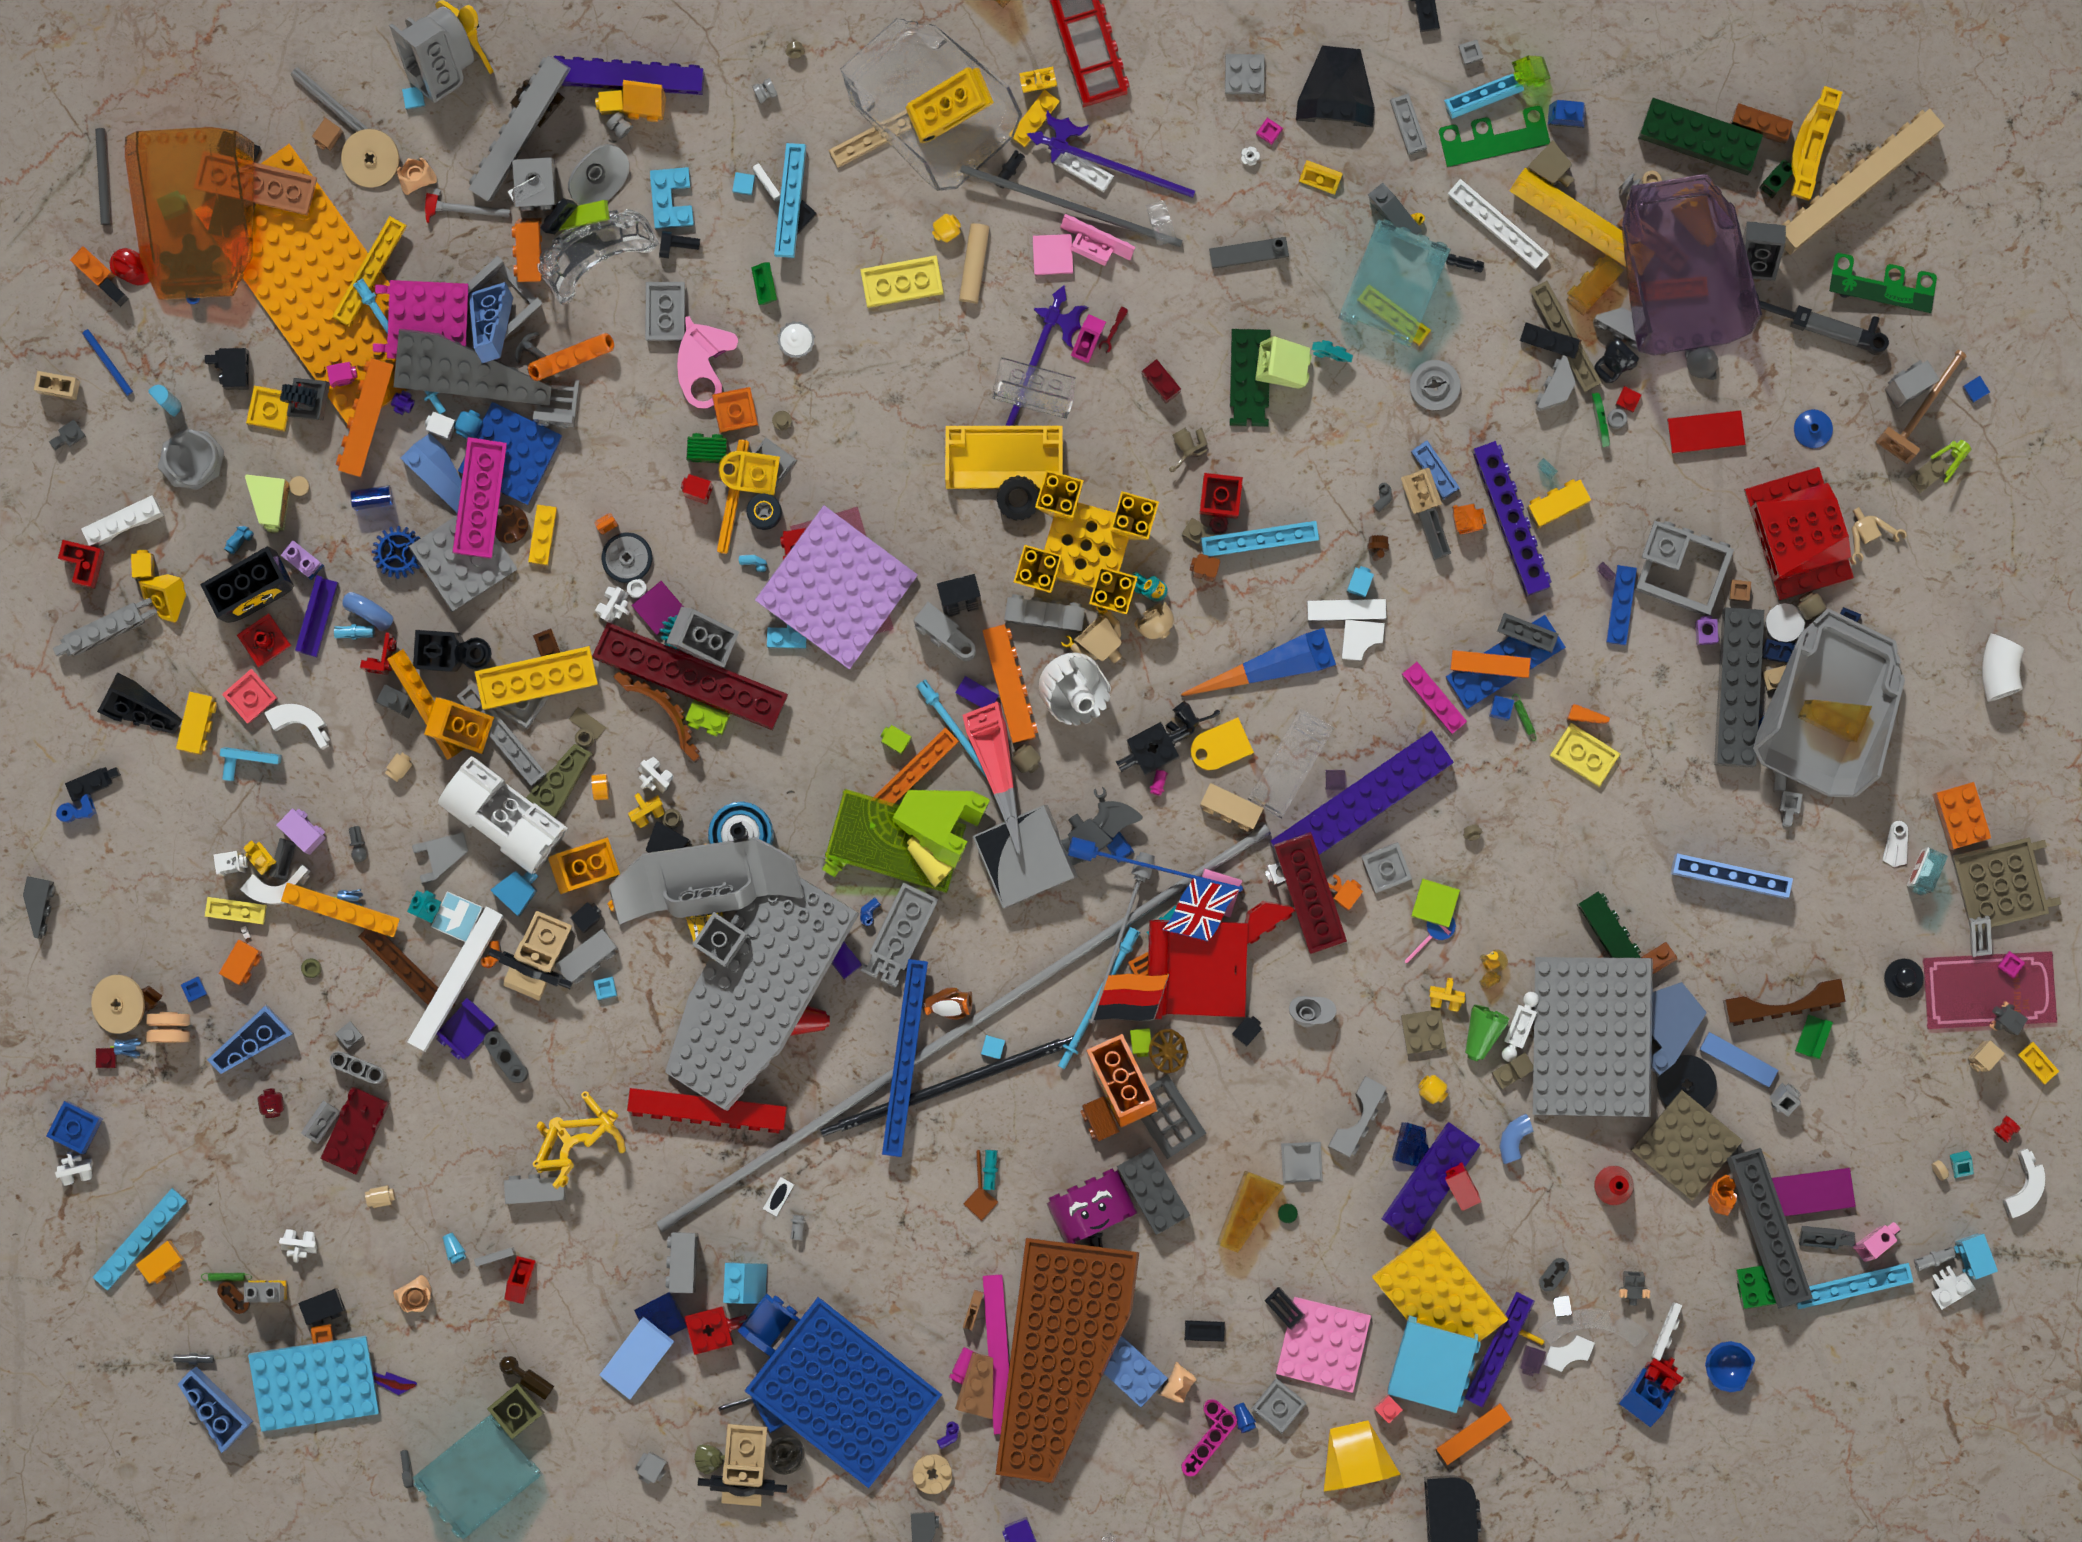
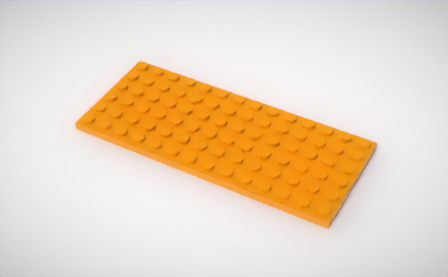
[194,143,408,424]

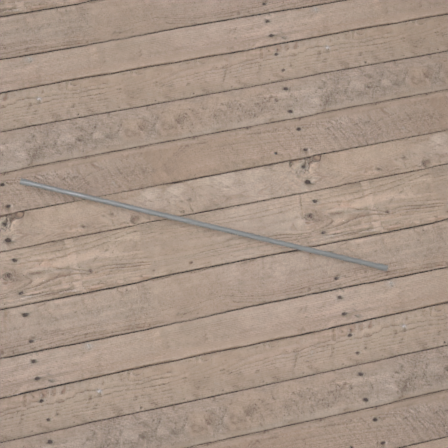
[656,824,1271,1232]

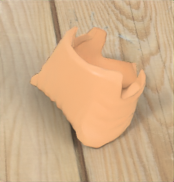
[397,158,437,195]
[393,1275,431,1313]
[1158,1362,1196,1403]

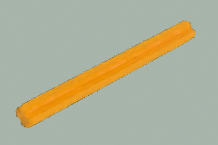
[717,439,750,554]

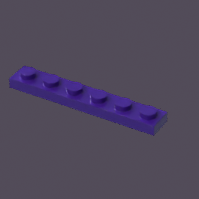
[1465,1292,1535,1407]

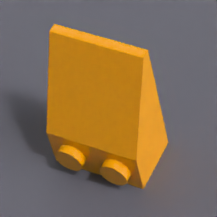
[623,80,666,122]
[424,697,494,754]
[548,837,620,895]

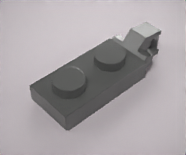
[1799,1226,1855,1249]

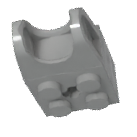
[914,602,976,661]

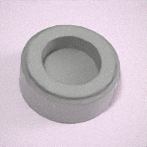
[1607,409,1627,429]

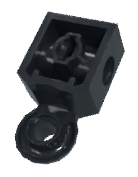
[413,630,492,672]

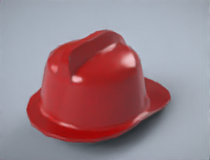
[109,248,155,286]

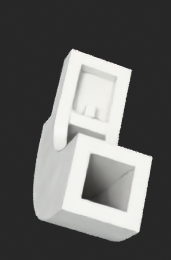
[265,704,330,750]
[240,865,311,905]
[2002,1149,2045,1218]

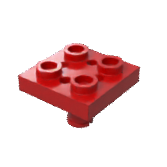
[237,613,292,668]

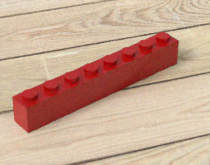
[627,1088,787,1134]

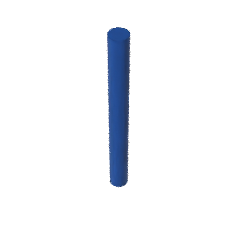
[82,329,133,396]

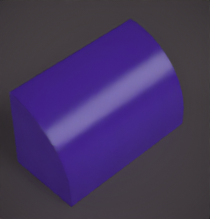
[831,942,862,979]

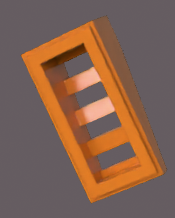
[595,513,618,535]
[1566,704,1610,724]

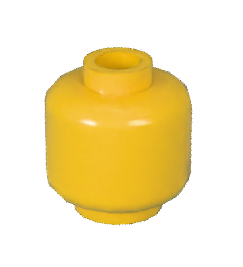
[932,214,961,243]
[1418,1075,1448,1104]

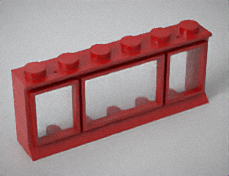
[1049,0,1130,108]

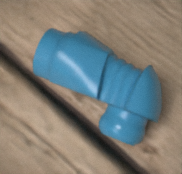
[224,526,254,555]

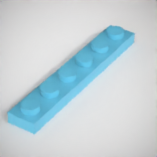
[774,143,806,258]
[1200,521,1319,557]
[93,1188,187,1290]
[1796,1263,1913,1309]

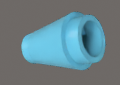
[442,1233,466,1264]

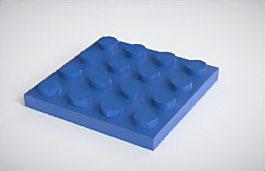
[458,402,562,505]

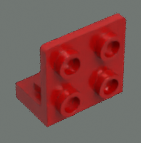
[360,632,397,675]

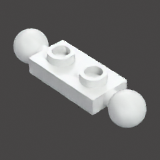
[1502,992,1539,1062]

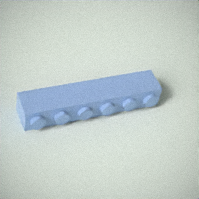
[1671,853,1793,899]

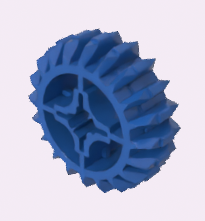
[372,526,421,579]

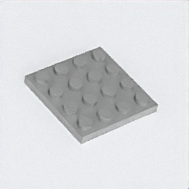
[409,516,517,612]

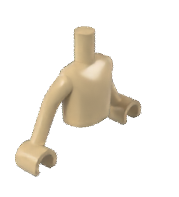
[1850,507,1907,565]

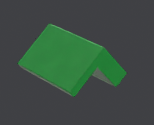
[1795,1014,1833,1059]

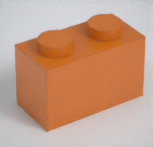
[70,246,115,290]
[219,939,262,986]

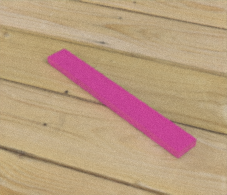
[983,1274,1009,1434]

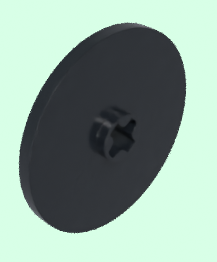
[1657,1055,1717,1108]

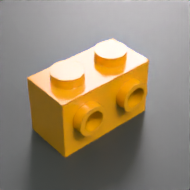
[136,1241,185,1284]

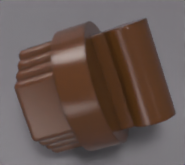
[1367,535,1389,561]
[141,985,163,1013]

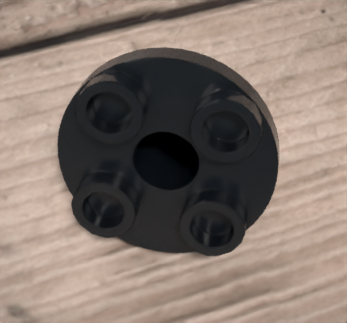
[1884,958,1924,998]

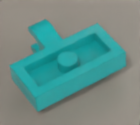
[1311,340,1353,362]

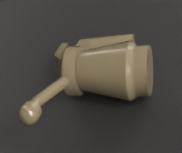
[1169,427,1207,472]

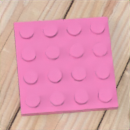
[1276,1297,1371,1393]

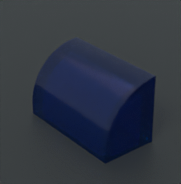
[351,485,393,510]

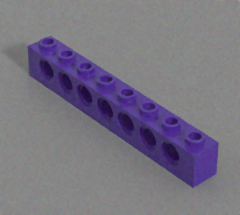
[1472,441,1552,597]

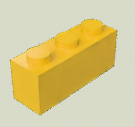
[1527,479,1591,529]
[176,691,217,755]

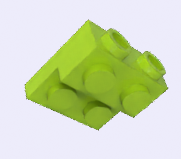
[685,699,731,737]

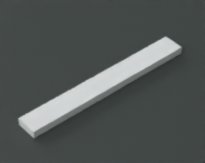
[407,906,504,1052]

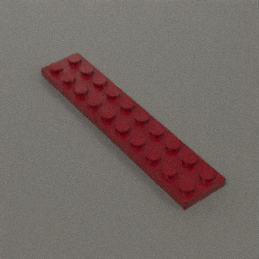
[592,622,788,731]

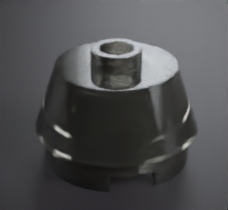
[767,1436,806,1475]

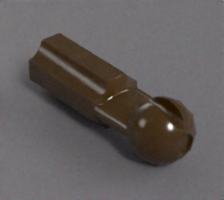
[499,1356,554,1400]

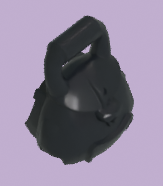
[1595,338,1639,383]

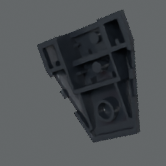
[1296,46,1375,128]

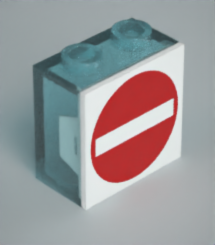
[1907,847,1948,896]

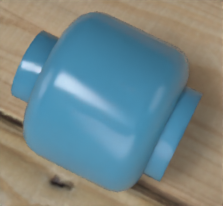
[454,409,483,439]

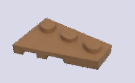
[955,1352,993,1419]

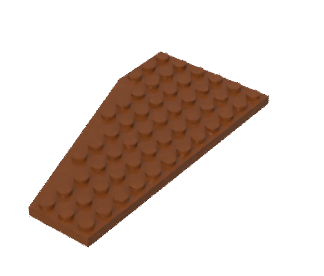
[995,1238,1140,1483]

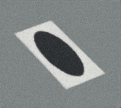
[763,1177,794,1216]

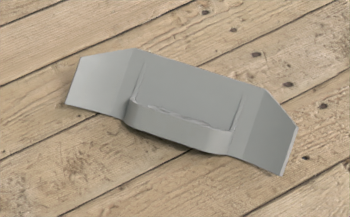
[609,837,804,925]

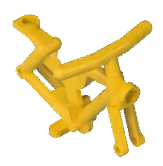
[533,1091,626,1189]

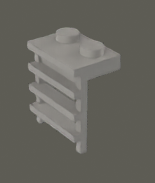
[533,379,579,428]

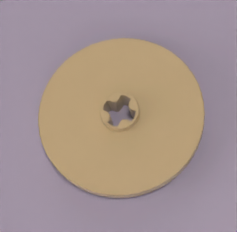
[341,129,399,187]
[91,975,145,1034]

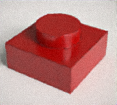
[1615,386,1642,413]

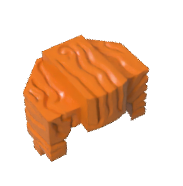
[1452,504,1487,534]
[1708,1175,1737,1216]

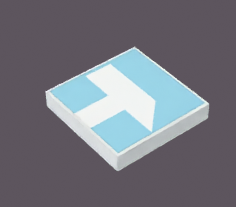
[431,891,483,942]

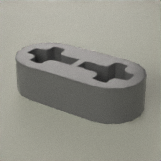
[1539,1258,1569,1291]

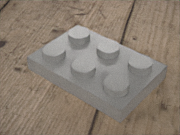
[645,282,685,341]

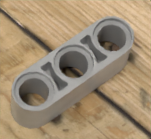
[329,1051,386,1084]

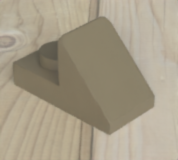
[1491,1052,1534,1089]

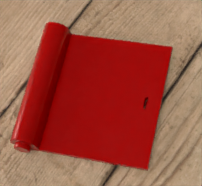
[1148,920,1248,1019]

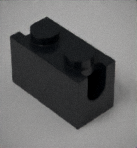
[298,1288,346,1327]

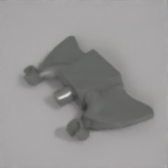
[1061,787,1143,865]

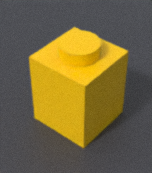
[595,90,624,115]
[131,550,155,579]

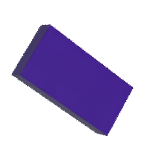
[955,676,999,708]

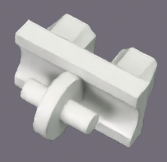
[595,587,630,624]
[637,757,673,794]
[55,1151,93,1186]
[279,1229,317,1263]

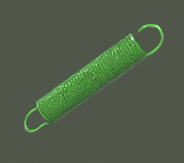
[1512,694,1536,741]
[201,1273,252,1281]

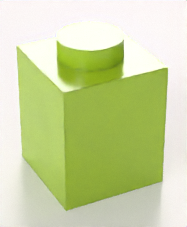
[880,725,912,755]
[1130,1028,1151,1058]

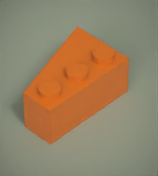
[512,218,543,282]

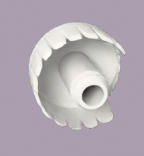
[1038,653,1111,725]

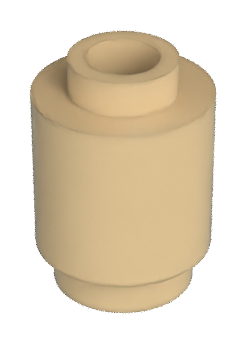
[385,752,413,782]
[365,1185,395,1208]

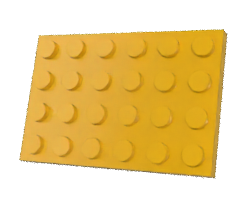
[1372,1228,1508,1342]

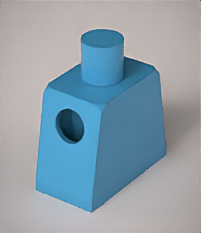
[490,871,539,917]

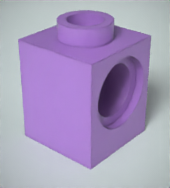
[1695,616,1719,645]

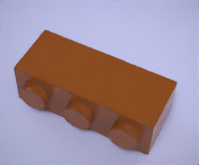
[1730,103,1794,144]

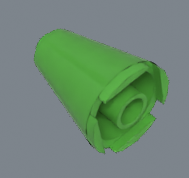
[1465,1004,1509,1062]

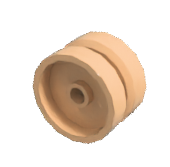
[146,1012,190,1043]

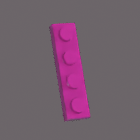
[1402,662,1467,735]

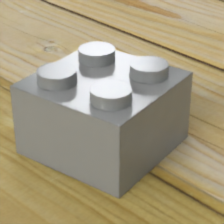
[692,912,749,968]

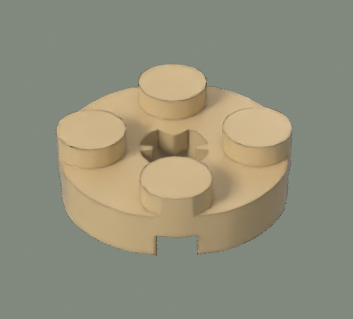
[913,1454,952,1494]

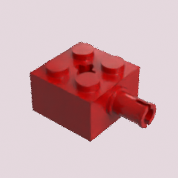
[684,1306,747,1355]

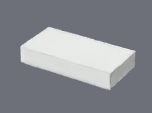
[753,163,781,202]

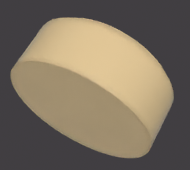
[1642,171,1662,191]
[289,476,310,496]
[1932,1160,1949,1181]

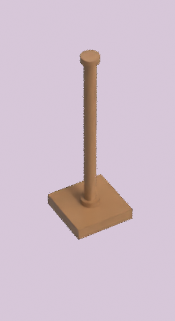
[1876,350,1967,464]

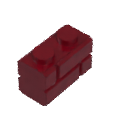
[1141,359,1181,404]

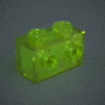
[1512,55,1551,88]

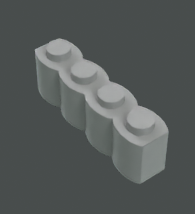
[1004,594,1085,633]

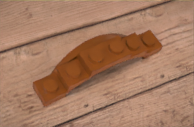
[613,672,700,763]

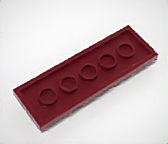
[1274,832,1347,954]

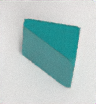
[1950,1151,1974,1178]

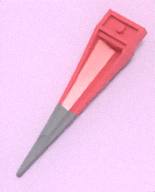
[962,702,1022,855]

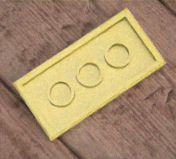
[860,255,944,308]

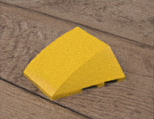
[1323,1420,1401,1492]

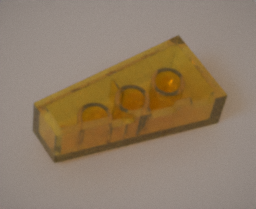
[1216,1171,1284,1253]

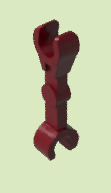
[1099,307,1128,353]

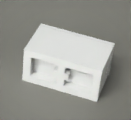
[214,851,248,876]

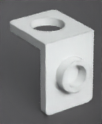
[1265,862,1285,885]

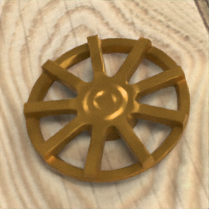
[1149,1029,1188,1073]

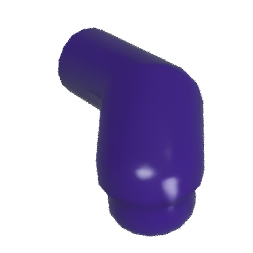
[937,1421,959,1449]

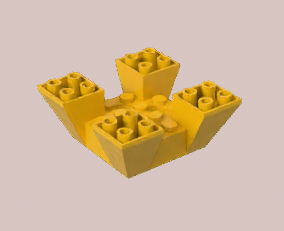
[1013,470,1159,615]

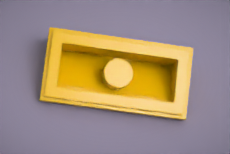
[1299,160,1343,195]

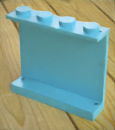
[1388,1315,1481,1413]

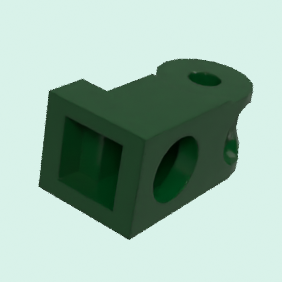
[1759,159,1793,199]

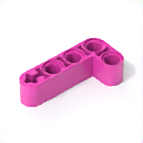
[1181,1399,1237,1476]

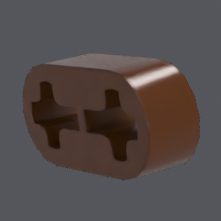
[217,1282,250,1314]

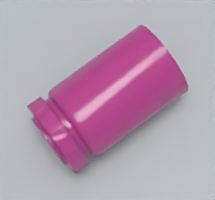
[949,1347,974,1385]

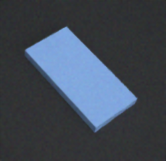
[599,1317,674,1399]

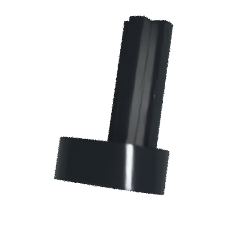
[659,231,700,259]

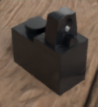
[205,348,249,390]

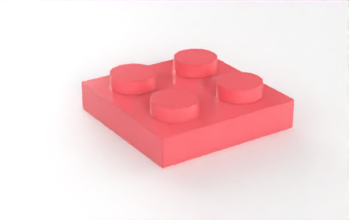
[222,669,278,724]

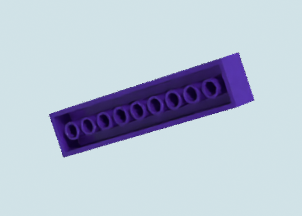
[1269,730,1454,855]

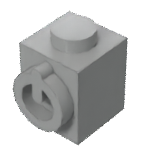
[1770,1083,1801,1116]
[635,1451,667,1484]

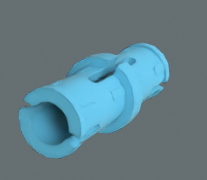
[334,624,375,640]

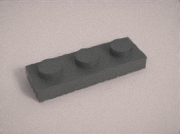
[1497,613,1559,653]

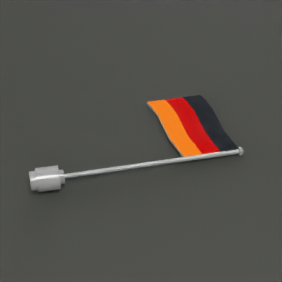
[1089,852,1169,1024]

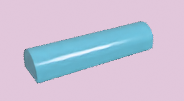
[1444,72,1524,119]
[148,385,181,417]

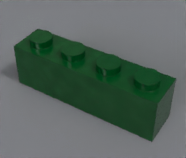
[1577,891,1641,958]

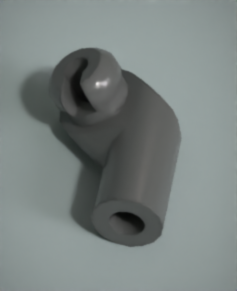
[1373,483,1392,512]

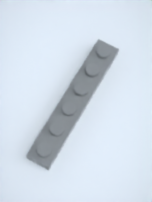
[457,684,546,786]

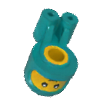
[1132,571,1168,602]

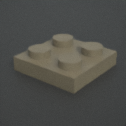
[1401,1009,1446,1054]

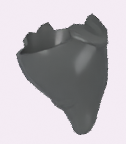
[1685,347,1718,380]

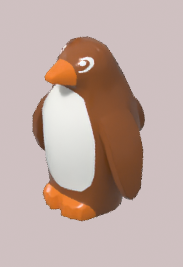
[922,988,972,1020]

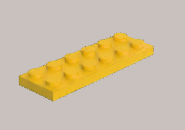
[474,646,598,710]

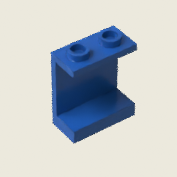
[738,1294,800,1357]

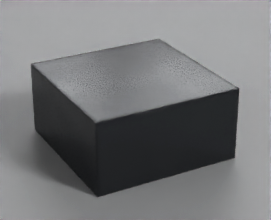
[99,278,129,307]

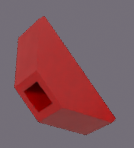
[1245,901,1295,944]

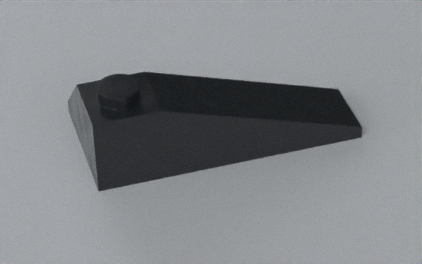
[97,672,183,734]

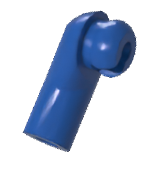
[860,897,881,926]

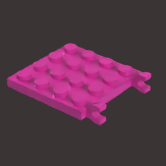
[373,280,469,359]

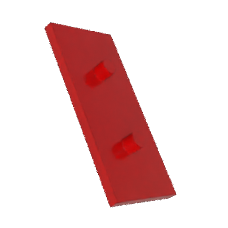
[1667,410,1746,454]

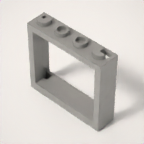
[1634,521,1734,616]

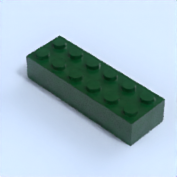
[1638,98,1763,176]

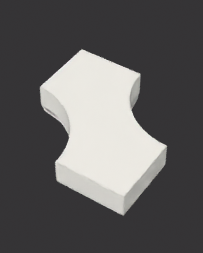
[1543,1335,1595,1372]

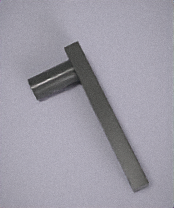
[1209,237,1289,269]

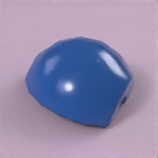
[1705,1341,1755,1392]

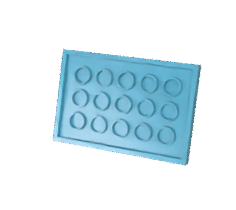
[248,1336,379,1432]

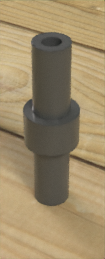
[173,1353,214,1365]

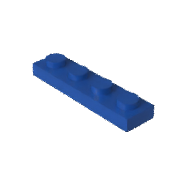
[1606,565,1637,645]

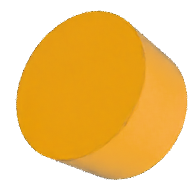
[591,774,609,800]

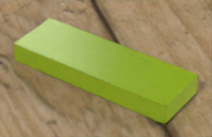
[558,200,610,231]

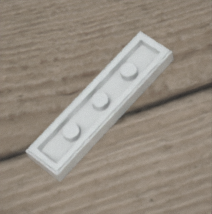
[1307,599,1386,621]

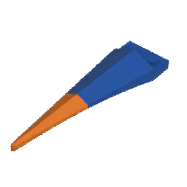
[1181,628,1336,696]

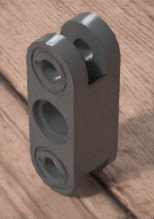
[484,1031,528,1083]

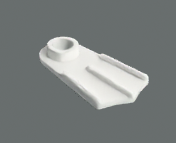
[1882,821,1908,867]

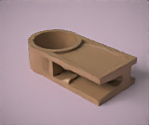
[963,1290,984,1331]

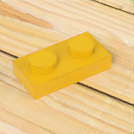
[2017,1042,2059,1084]

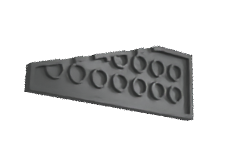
[394,329,552,406]

